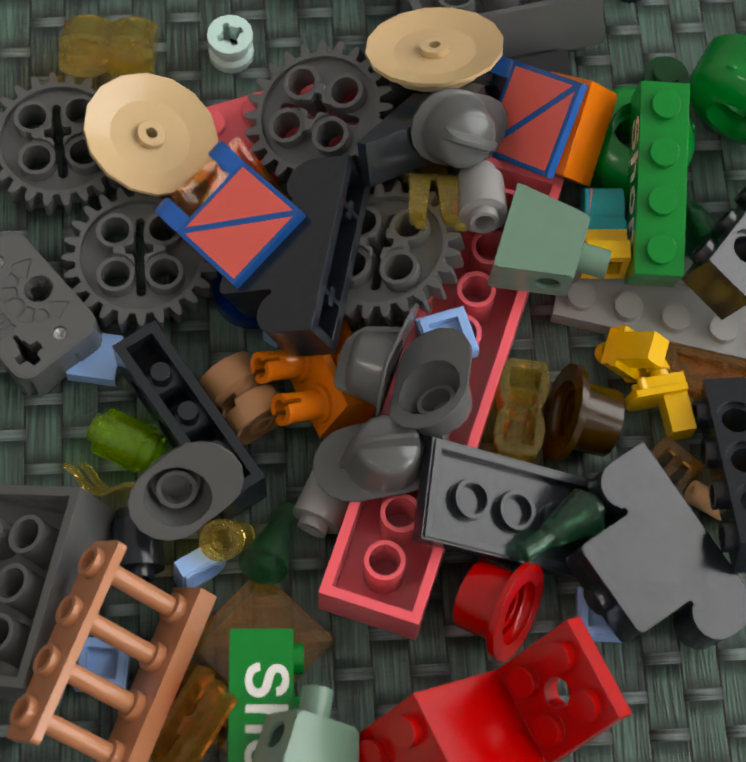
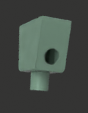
[487,183,612,296]
[251,685,359,762]

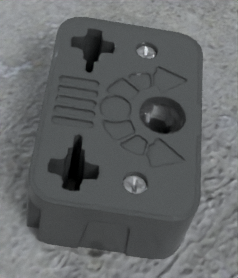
[0,231,102,397]

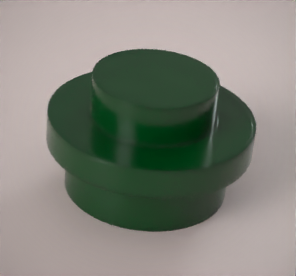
[642,56,689,83]

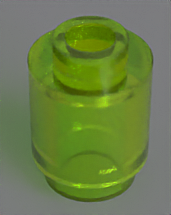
[87,408,166,473]

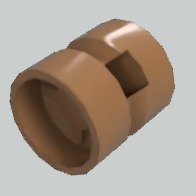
[199,351,286,446]

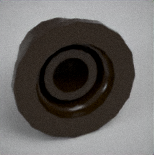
[541,363,625,462]

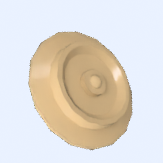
[365,7,503,92]
[83,73,218,197]

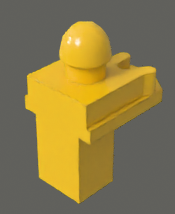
[594,325,670,383]
[624,359,697,441]

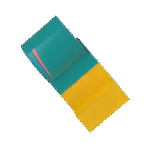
[580,188,631,279]

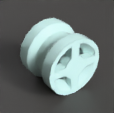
[207,15,254,73]

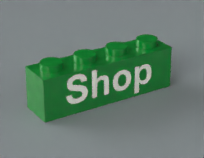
[624,80,690,287]
[228,628,304,762]

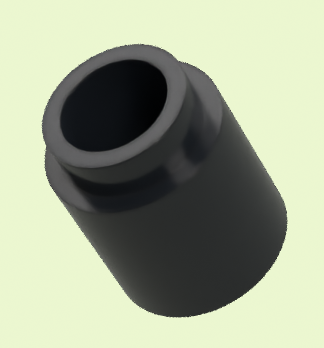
[111,506,165,583]

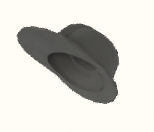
[410,88,507,168]
[334,303,419,417]
[390,328,472,440]
[313,415,430,502]
[128,441,244,541]

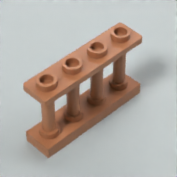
[6,540,217,762]

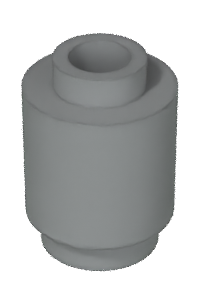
[455,160,508,233]
[292,469,350,538]

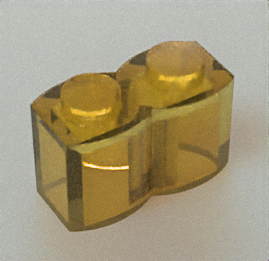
[59,15,158,77]
[489,358,550,464]

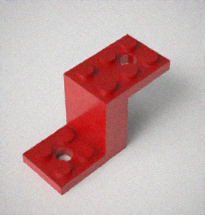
[359,616,632,762]

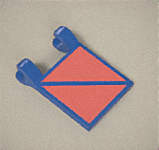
[488,56,588,179]
[154,141,306,289]

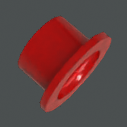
[453,560,544,662]

